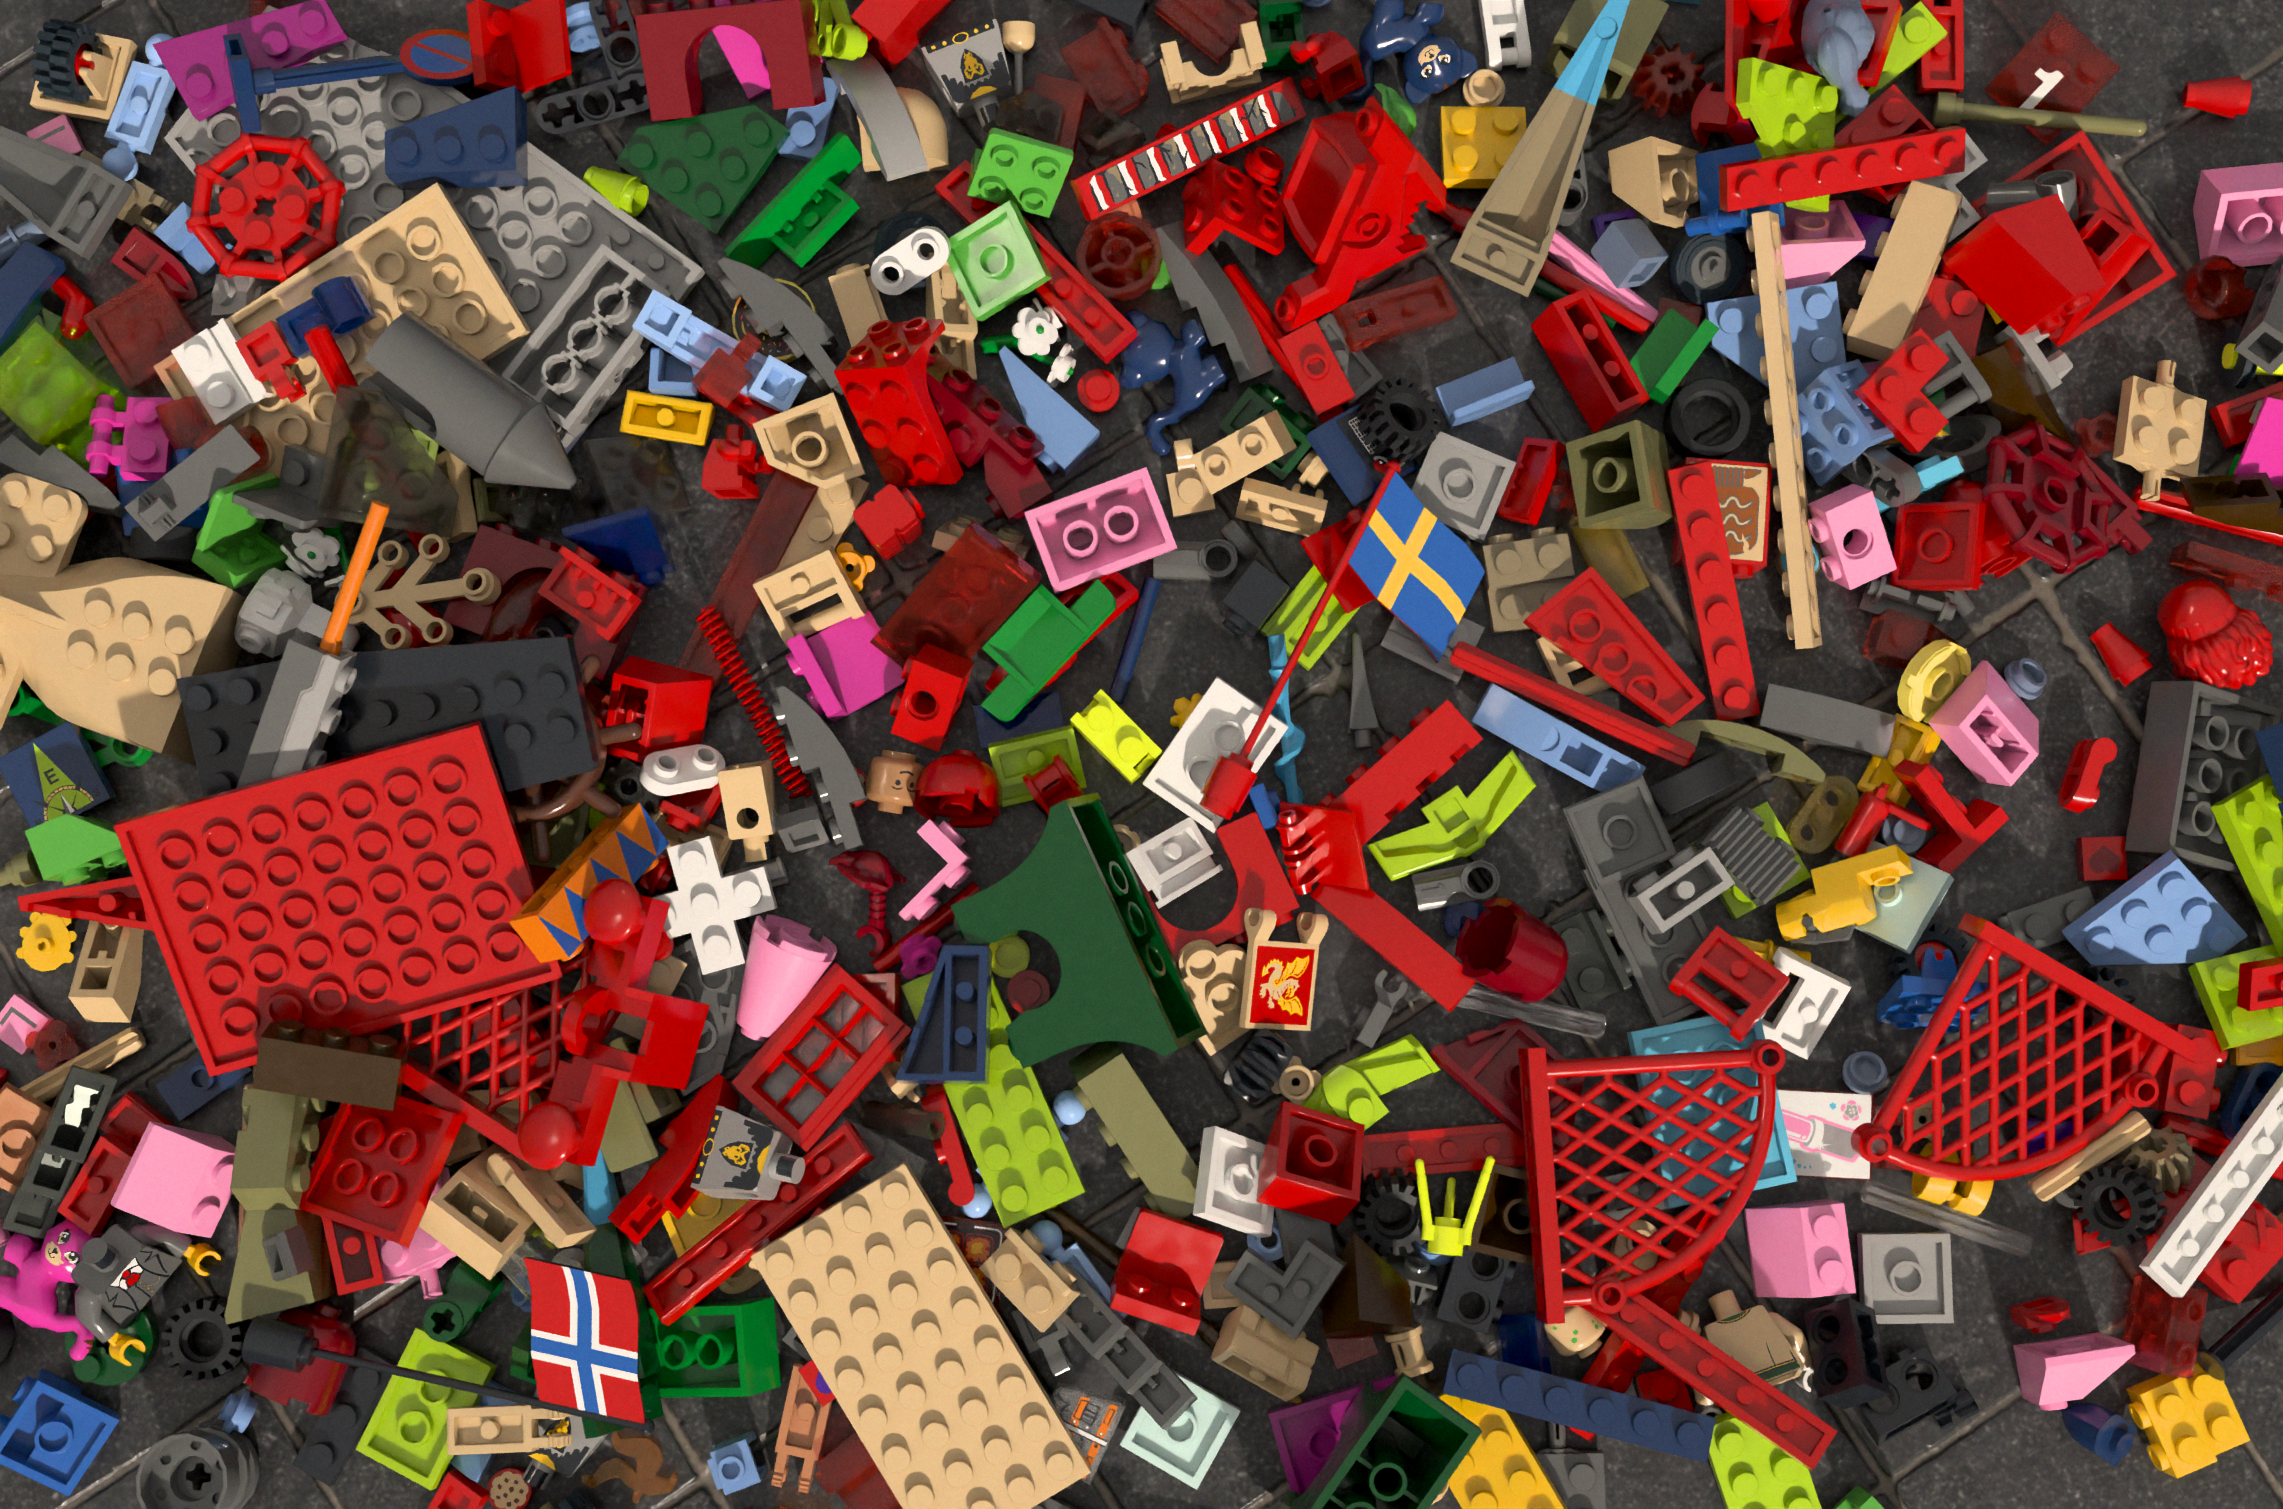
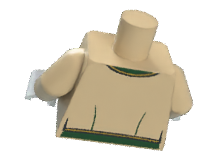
[1693,1290,1814,1416]

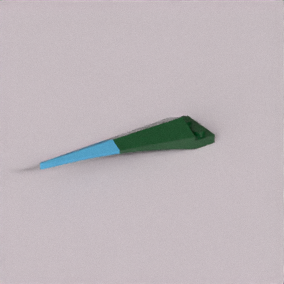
[582,1149,664,1439]

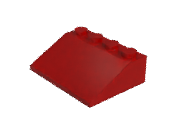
[1970,130,2178,348]

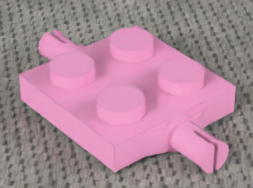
[374,1167,457,1300]

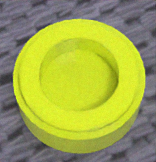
[989,935,1031,978]

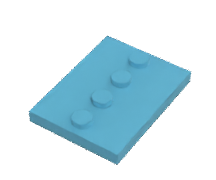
[1627,1008,1797,1208]

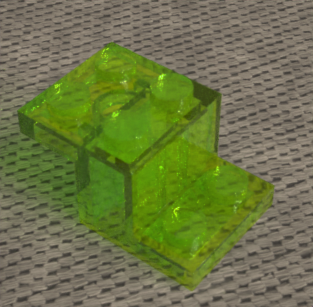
[0,322,128,473]

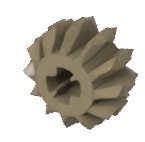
[2114,1123,2195,1194]

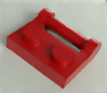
[1668,926,1790,1043]

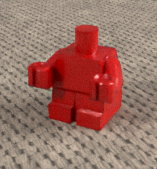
[1289,30,1366,104]
[701,424,775,499]

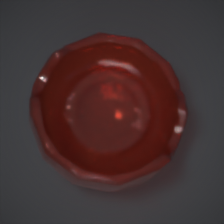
[2184,255,2255,321]

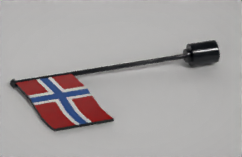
[242,1256,655,1436]

